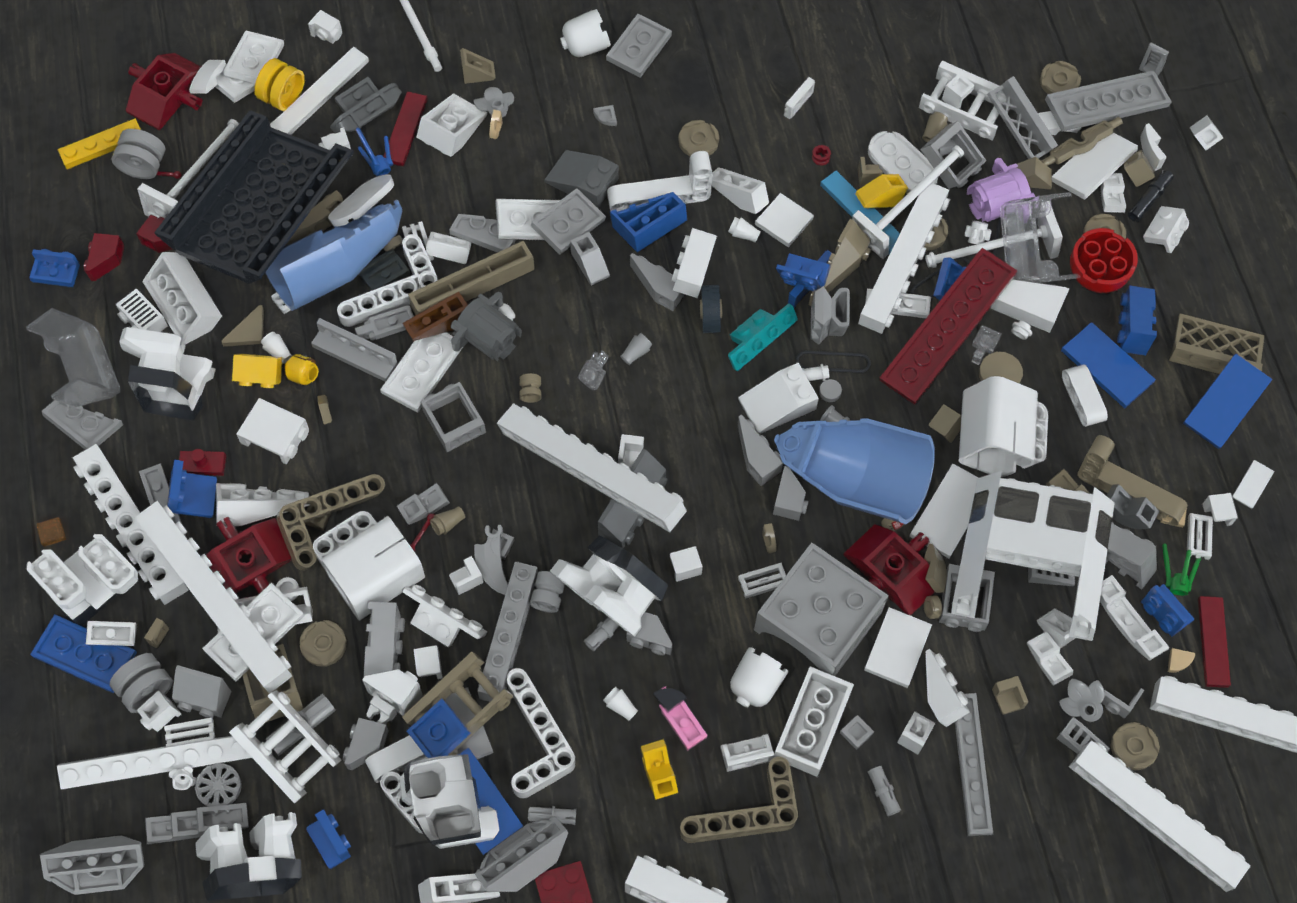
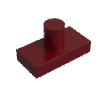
[179,449,226,476]

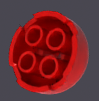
[1070,228,1138,293]

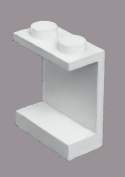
[236,398,309,464]

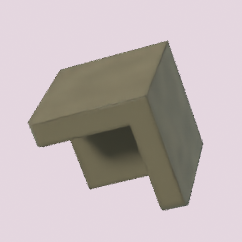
[1124,150,1155,187]
[858,157,883,187]
[929,404,961,443]
[992,676,1028,715]

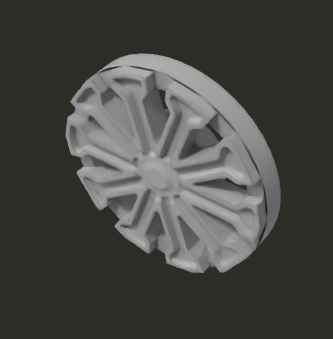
[195,763,241,807]

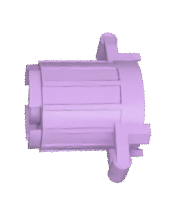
[967,158,1035,223]

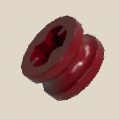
[812,145,831,166]

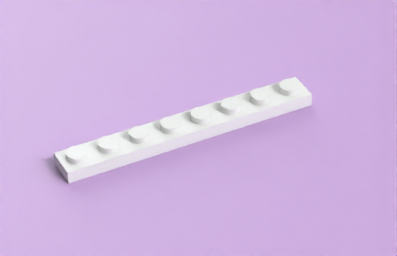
[57,736,252,789]

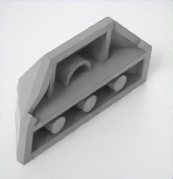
[475,817,568,892]
[40,836,144,895]

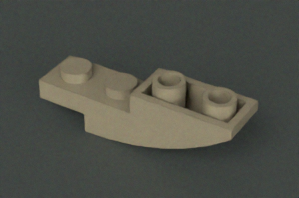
[285,190,343,246]

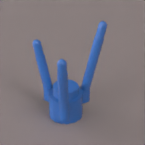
[356,128,393,177]

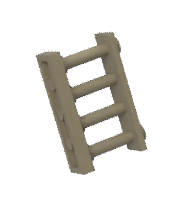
[402,652,514,756]

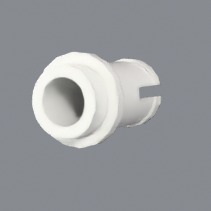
[802,364,829,381]

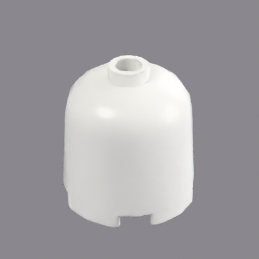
[560,9,611,57]
[730,647,788,708]

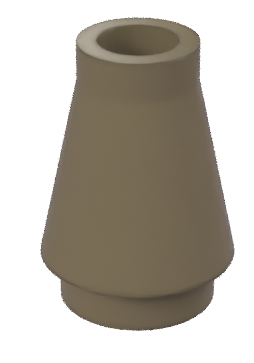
[922,112,948,142]
[430,506,465,535]

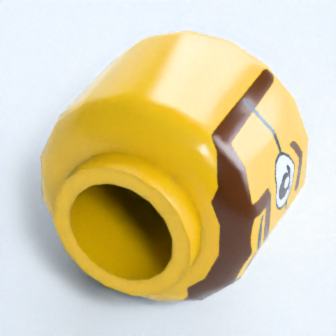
[285,354,318,385]

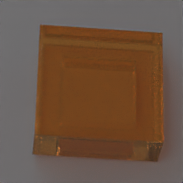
[36,517,66,547]

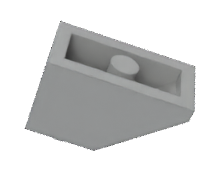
[773,466,808,521]

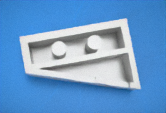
[671,228,717,298]

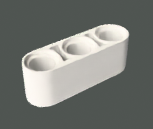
[1062,364,1107,427]
[365,735,427,783]
[380,771,423,834]

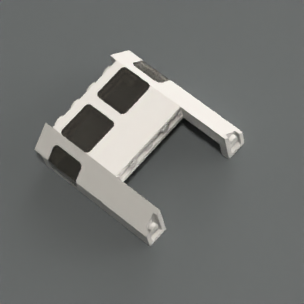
[951,471,1115,641]

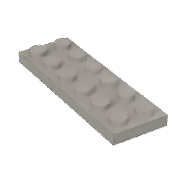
[1045,70,1171,132]

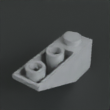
[630,253,685,311]
[737,415,783,486]

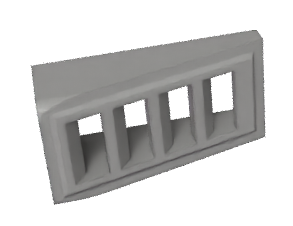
[1139,43,1169,77]
[1028,567,1075,586]
[1057,717,1110,754]

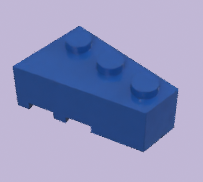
[610,192,687,252]
[1117,285,1157,356]

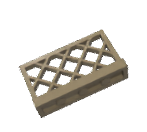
[1169,314,1264,374]

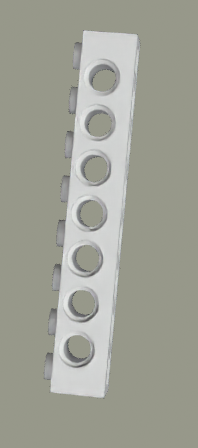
[73,444,188,605]

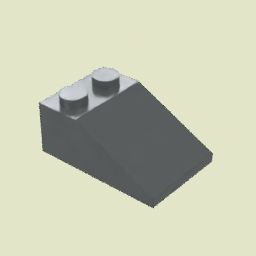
[544,150,619,208]

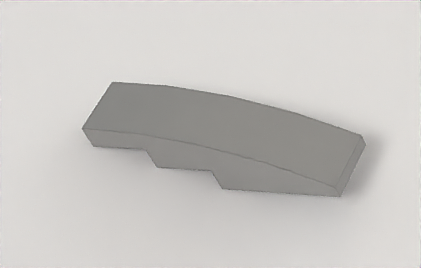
[145,803,248,844]

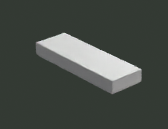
[865,288,931,318]

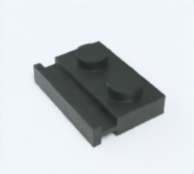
[358,248,410,291]

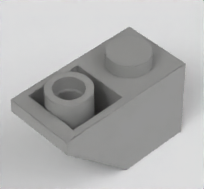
[570,232,610,286]
[627,612,672,655]
[343,718,389,770]

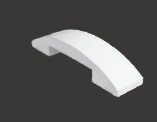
[1100,575,1169,660]

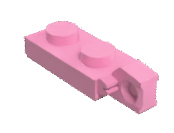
[659,686,707,750]

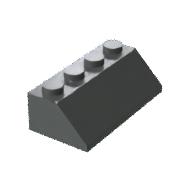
[598,449,668,549]

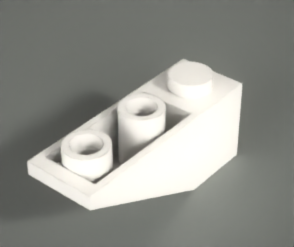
[926,649,970,727]

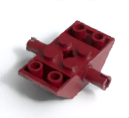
[126,53,203,131]
[206,517,292,594]
[843,524,935,616]

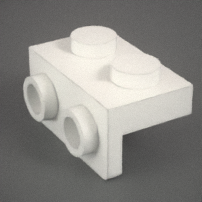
[1143,206,1189,253]

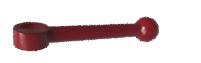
[156,171,181,179]
[409,513,434,552]

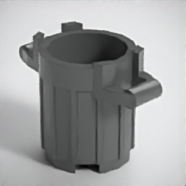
[451,292,522,361]

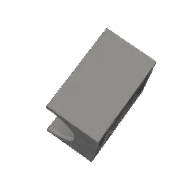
[754,543,889,676]

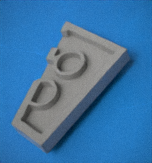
[449,214,516,253]
[42,397,123,450]

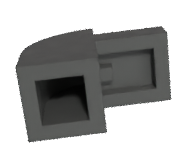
[1107,484,1159,529]

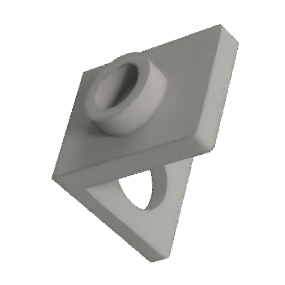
[1102,688,1144,718]

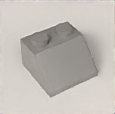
[172,665,231,718]

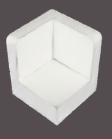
[942,73,975,109]
[1190,115,1223,150]
[618,434,644,468]
[1203,493,1238,526]
[670,546,703,582]
[449,556,483,595]
[414,645,442,679]

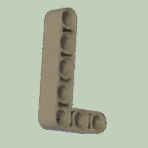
[1078,435,1188,526]
[276,474,385,571]
[680,757,798,843]

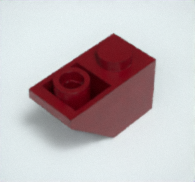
[136,214,173,253]
[84,233,125,281]

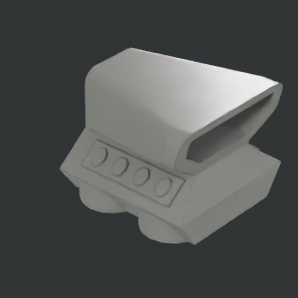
[811,286,850,344]

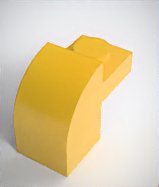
[641,739,678,800]

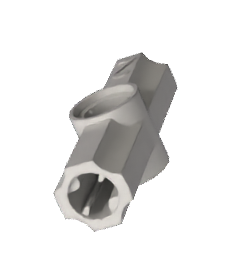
[266,694,336,756]

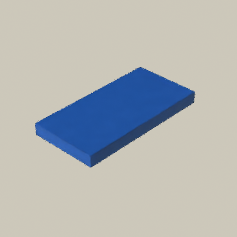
[1061,322,1156,409]
[1183,354,1272,449]
[30,614,137,693]
[459,748,523,856]

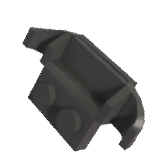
[330,77,402,133]

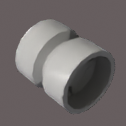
[529,571,565,613]

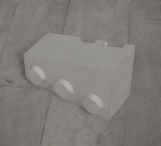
[1083,521,1157,589]
[364,602,405,677]

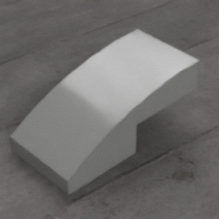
[397,483,450,525]

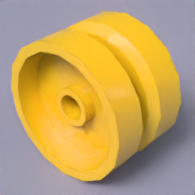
[255,58,304,111]

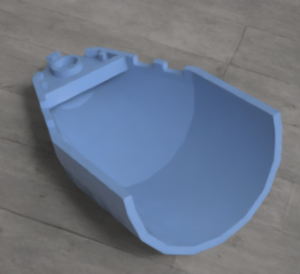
[265,200,402,311]
[774,418,935,524]

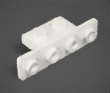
[402,585,487,647]

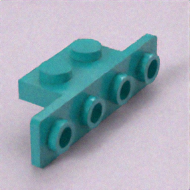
[728,304,798,371]

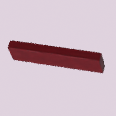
[384,92,427,167]
[1198,596,1231,688]

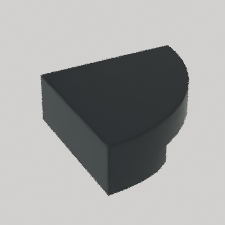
[653,688,686,713]

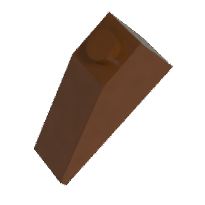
[402,292,467,341]

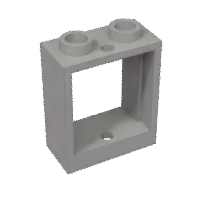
[920,121,986,189]
[421,382,486,452]
[939,564,995,632]

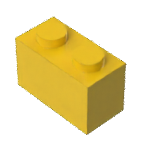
[232,353,282,388]

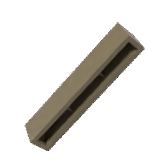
[408,241,534,315]

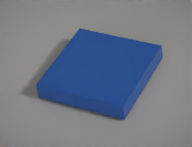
[407,698,471,758]

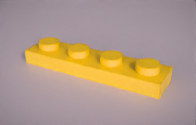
[58,118,141,169]

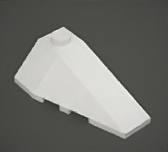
[216,483,310,528]

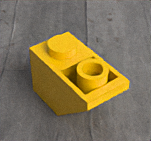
[855,174,908,208]

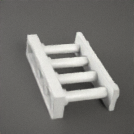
[919,61,1010,141]
[229,690,341,803]

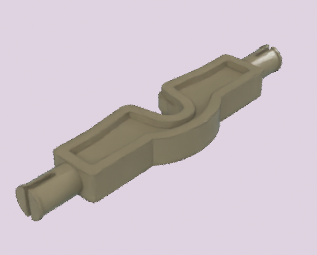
[1041,116,1123,166]

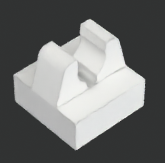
[367,695,397,724]

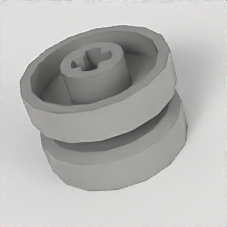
[111,129,166,179]
[109,653,173,713]

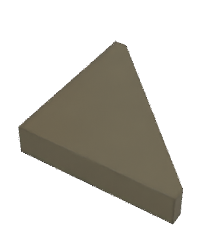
[222,305,264,346]

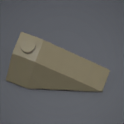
[809,219,871,306]

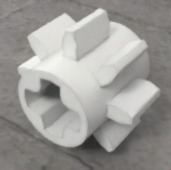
[965,221,992,244]

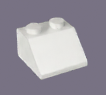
[362,669,423,716]

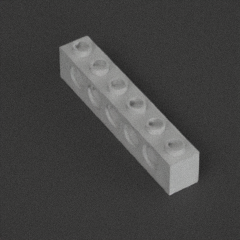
[478,562,538,702]

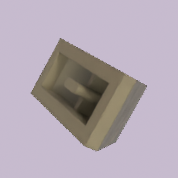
[460,48,496,84]
[1017,157,1052,189]

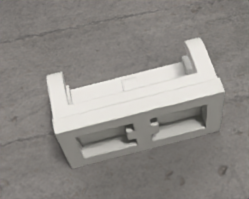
[720,734,774,772]

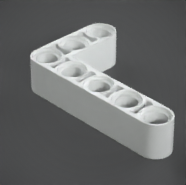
[607,151,712,212]
[337,234,437,327]
[507,668,575,798]

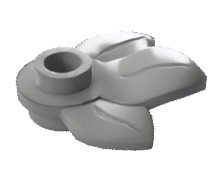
[474,87,514,117]
[1060,679,1105,722]

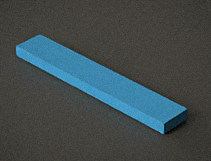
[820,171,900,254]

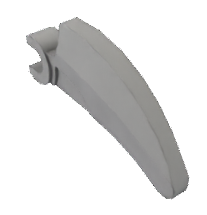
[474,525,508,595]

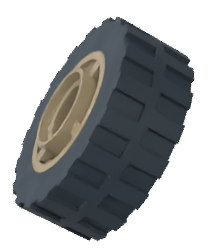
[700,285,722,333]

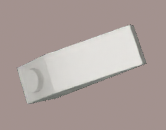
[711,168,769,214]
[418,874,500,903]

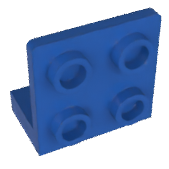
[776,253,831,291]
[167,460,217,518]
[1141,584,1194,637]

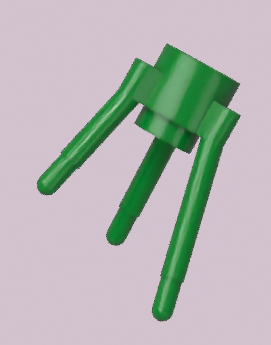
[1162,543,1201,596]

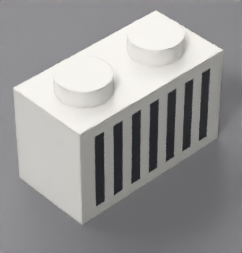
[116,289,168,332]

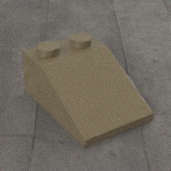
[243,644,303,722]

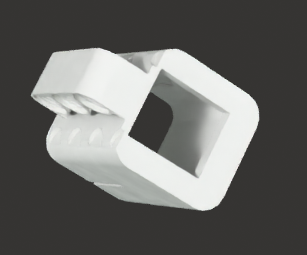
[959,376,1048,477]
[313,511,425,621]

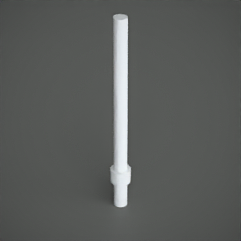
[400,0,442,72]

